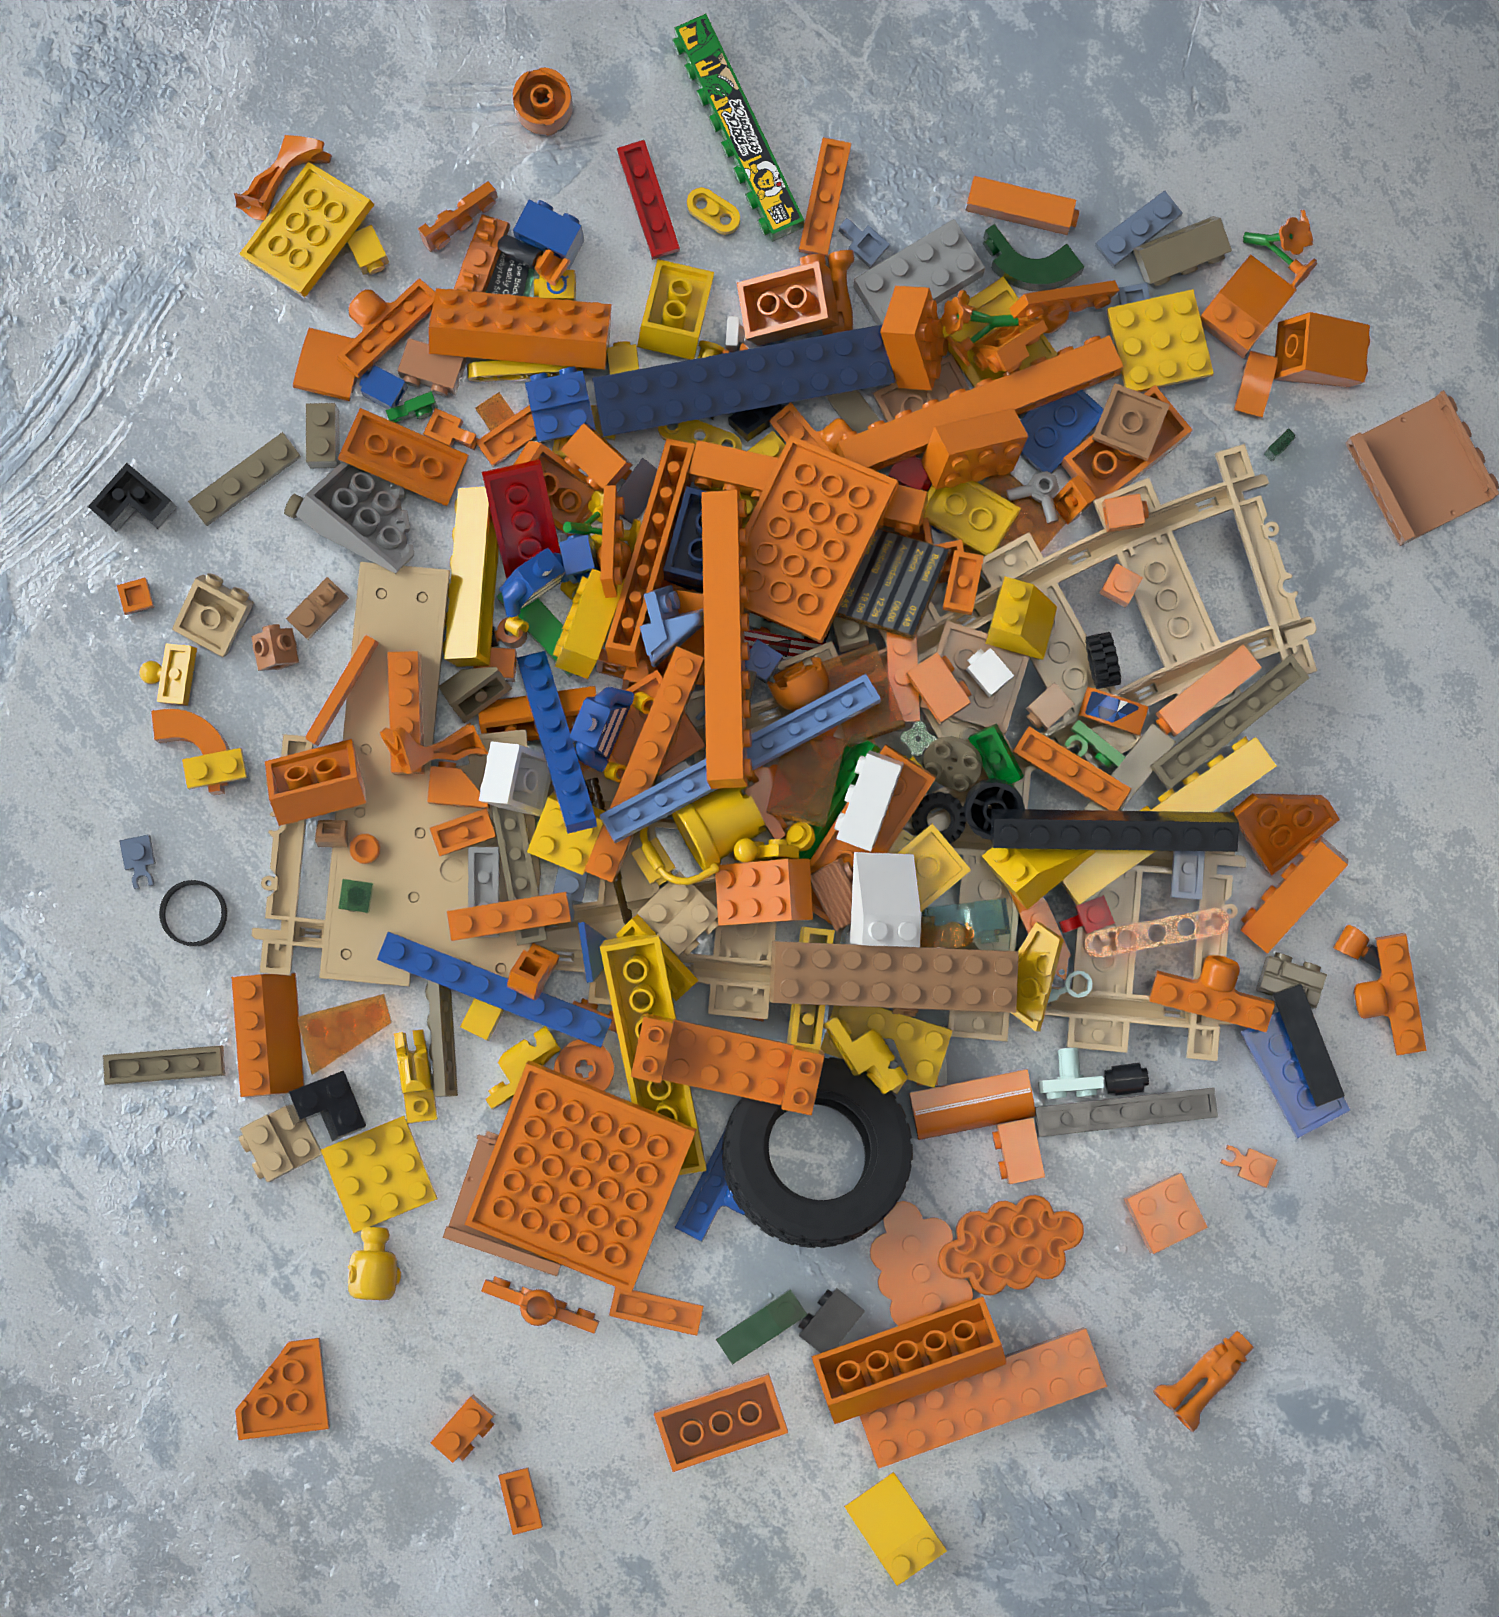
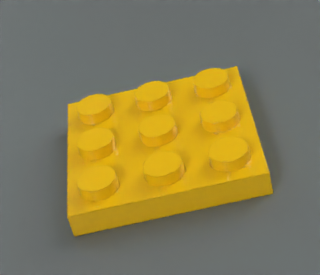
[1106,289,1214,392]
[321,1116,438,1233]

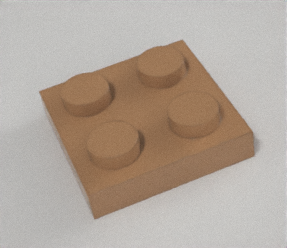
[1092,383,1170,461]

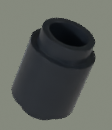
[1104,1062,1149,1096]

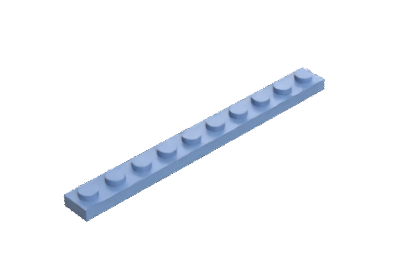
[600,674,881,843]

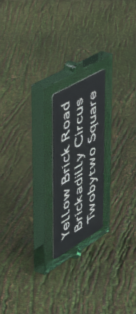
[485,241,535,297]

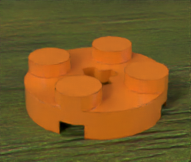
[554,1039,614,1091]

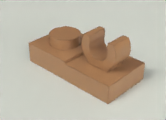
[286,577,349,640]

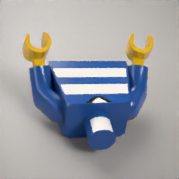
[499,548,579,638]
[570,687,654,783]

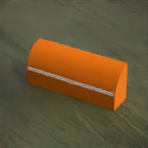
[908,1069,1035,1140]

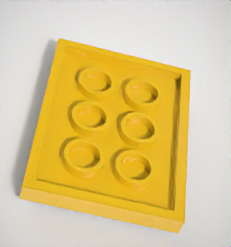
[239,161,375,298]

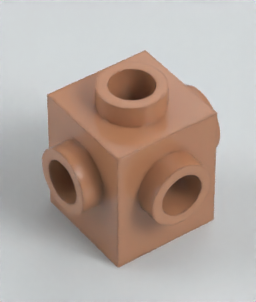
[251,624,299,671]

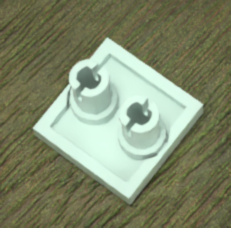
[1038,1048,1104,1099]

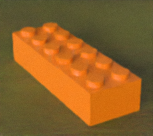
[429,288,612,370]
[811,1297,1007,1424]

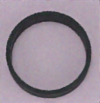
[159,880,227,946]

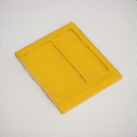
[940,277,1057,388]

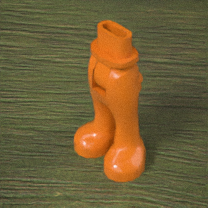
[799,250,855,335]
[1153,1331,1254,1432]

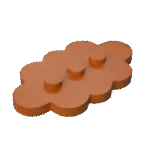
[938,1195,1084,1295]
[870,1201,973,1326]

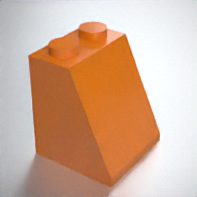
[1274,312,1370,387]

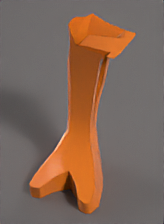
[234,135,332,220]
[380,722,488,774]

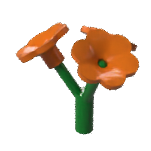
[1243,210,1317,289]
[941,290,1019,367]

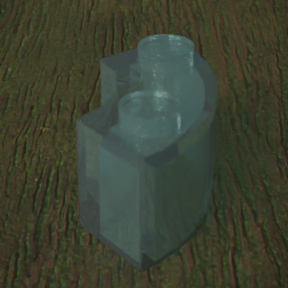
[922,898,1011,948]

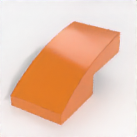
[1234,350,1279,418]

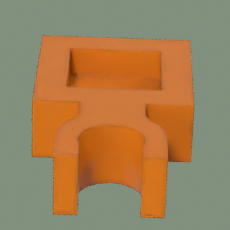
[1220,1145,1278,1188]

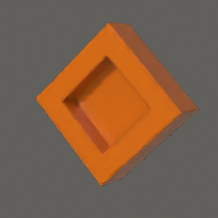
[117,578,155,615]

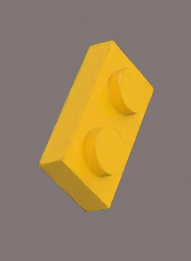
[182,748,248,790]

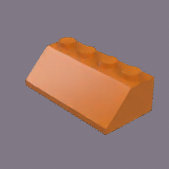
[231,973,305,1098]

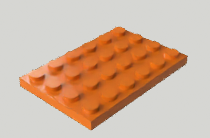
[743,435,899,643]

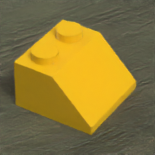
[985,576,1057,660]

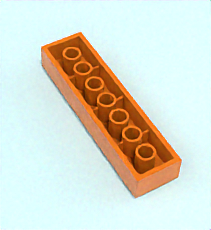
[860,1327,1107,1469]

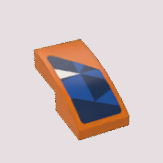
[1078,687,1149,735]

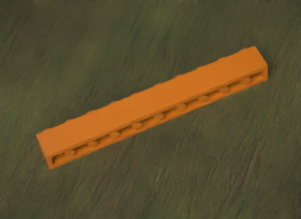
[836,335,1124,471]
[702,490,753,789]

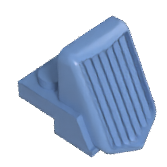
[640,585,704,667]

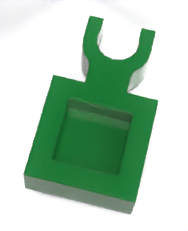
[385,391,438,423]

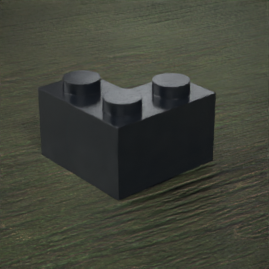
[88,463,177,532]
[282,1070,366,1142]

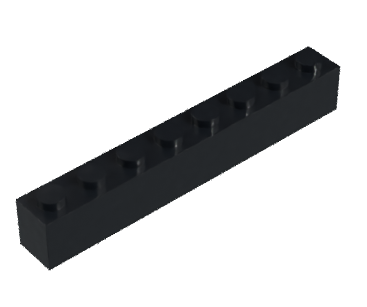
[991,809,1239,852]

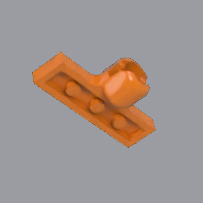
[337,278,435,379]
[1009,280,1120,334]
[770,402,853,455]
[596,485,632,598]
[1354,933,1427,1056]
[1149,955,1275,1032]
[481,1276,600,1334]

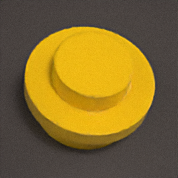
[785,822,815,851]

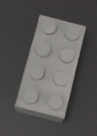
[853,219,985,325]

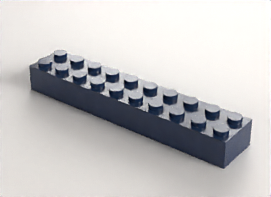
[592,324,895,437]

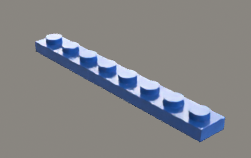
[517,651,597,834]
[377,932,612,1048]

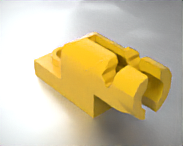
[485,1026,561,1110]
[394,1029,438,1124]

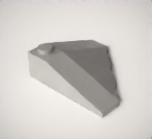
[296,462,414,574]

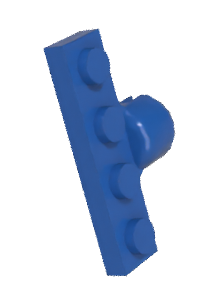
[675,1128,745,1242]

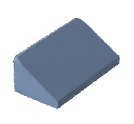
[618,458,657,524]

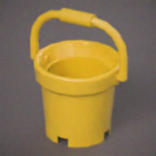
[639,787,766,885]

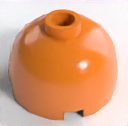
[767,657,829,711]

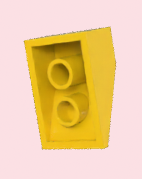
[637,259,714,360]
[982,847,1097,910]
[844,1472,947,1586]

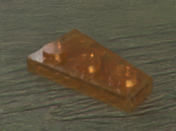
[297,994,392,1075]

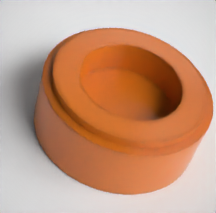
[350,834,381,864]

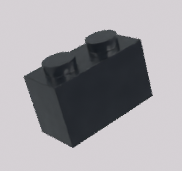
[798,1287,865,1353]

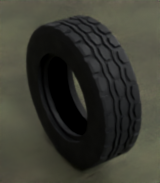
[722,1056,913,1248]

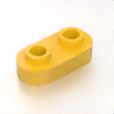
[687,187,740,235]

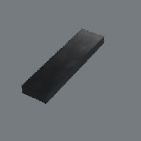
[1272,983,1345,1107]

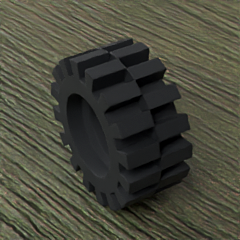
[1085,632,1121,689]
[912,792,966,844]

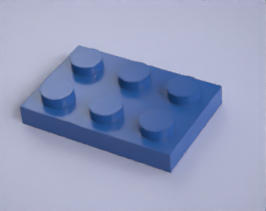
[1020,390,1104,474]

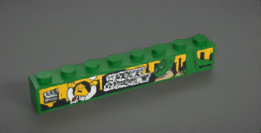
[672,13,804,242]

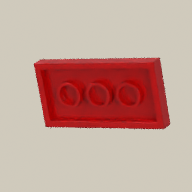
[482,459,561,580]

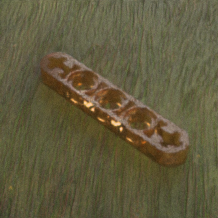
[1083,908,1230,958]

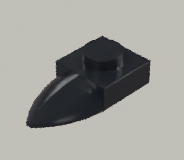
[728,404,782,442]

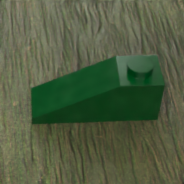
[716,1289,807,1365]

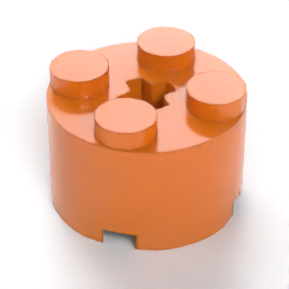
[513,67,573,135]

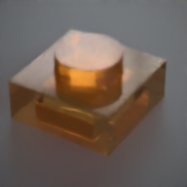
[475,392,515,431]

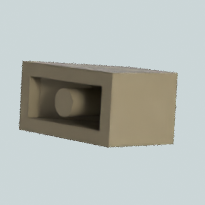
[439,667,512,724]

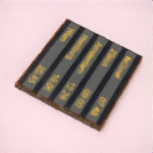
[836,528,951,640]

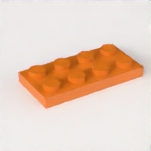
[338,408,469,506]

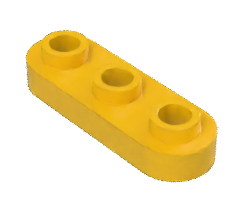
[658,419,742,450]

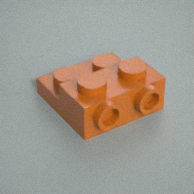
[972,317,1048,373]

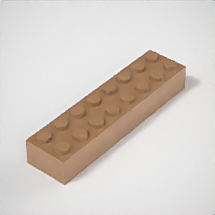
[769,941,1019,1013]

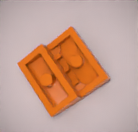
[293,328,357,401]

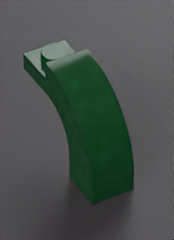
[983,224,1084,291]

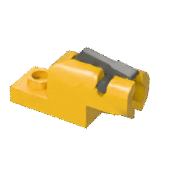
[823,1016,908,1094]

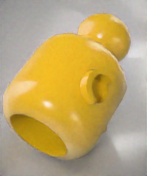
[347,1227,401,1300]

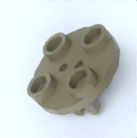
[923,736,983,792]

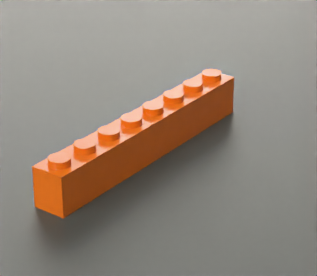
[605,439,695,668]
[688,440,928,535]
[584,646,705,883]

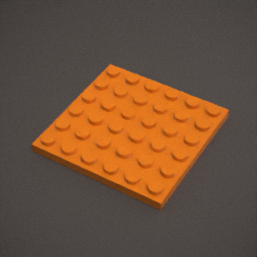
[464,1060,697,1293]

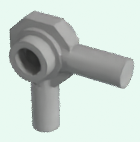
[1006,471,1059,524]

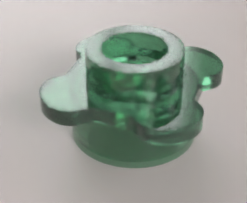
[900,721,936,757]

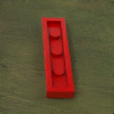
[617,140,680,260]

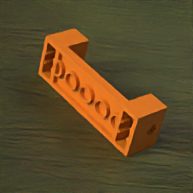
[631,1013,825,1116]

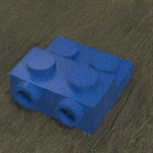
[525,367,596,443]

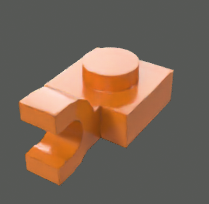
[423,408,478,450]

